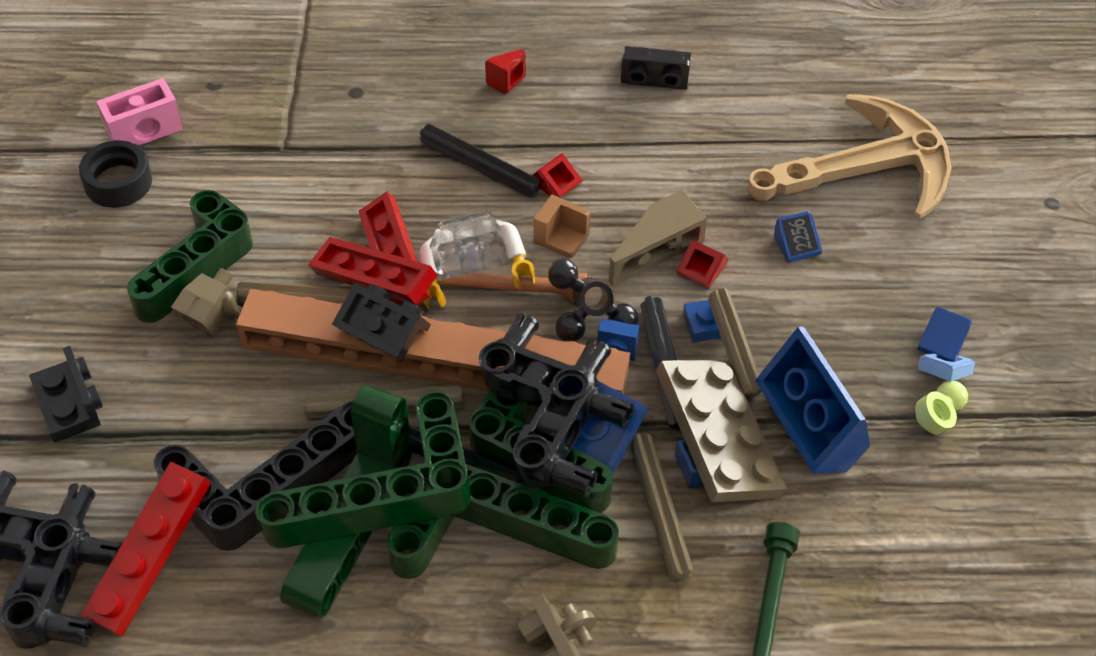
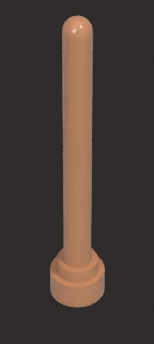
[437,270,588,303]

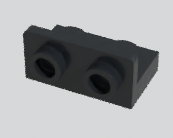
[620,46,691,90]
[332,283,431,361]
[29,346,103,443]

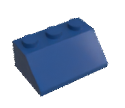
[755,326,870,474]

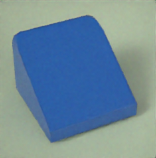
[917,307,972,362]

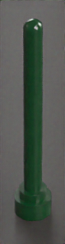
[752,522,800,656]

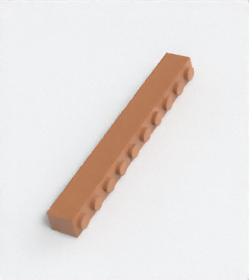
[236,289,630,394]

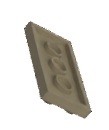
[656,360,787,502]

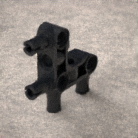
[479,313,634,497]
[0,470,123,649]

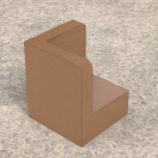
[533,194,590,258]

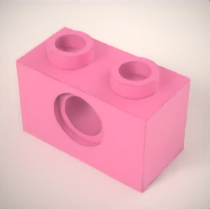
[96,78,183,146]

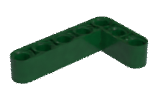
[280,385,412,618]
[255,391,471,548]
[387,464,619,579]

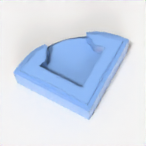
[918,354,975,382]

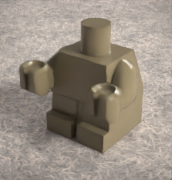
[171,268,242,338]

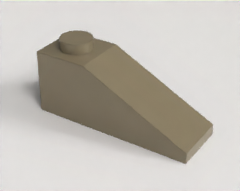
[609,190,707,286]

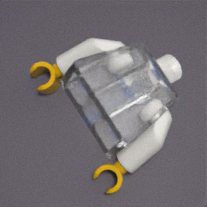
[420,211,536,310]

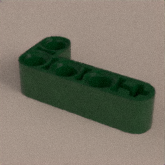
[127,190,253,323]
[469,390,613,513]

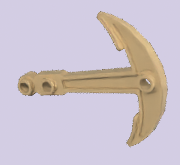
[748,95,952,219]

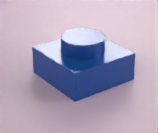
[683,300,721,343]
[597,318,640,361]

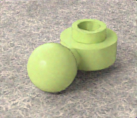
[915,381,968,435]

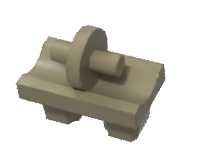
[517,593,597,656]

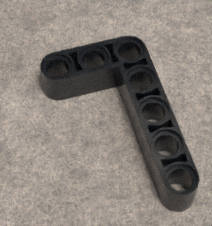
[154,400,357,551]

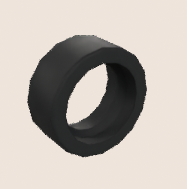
[79,140,153,208]

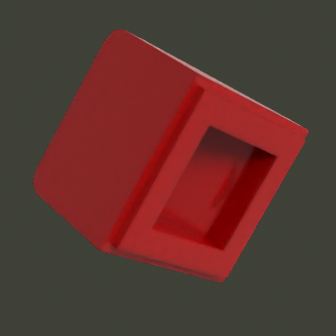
[485,49,526,95]
[533,153,583,198]
[676,239,729,289]

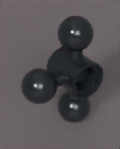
[548,259,639,342]

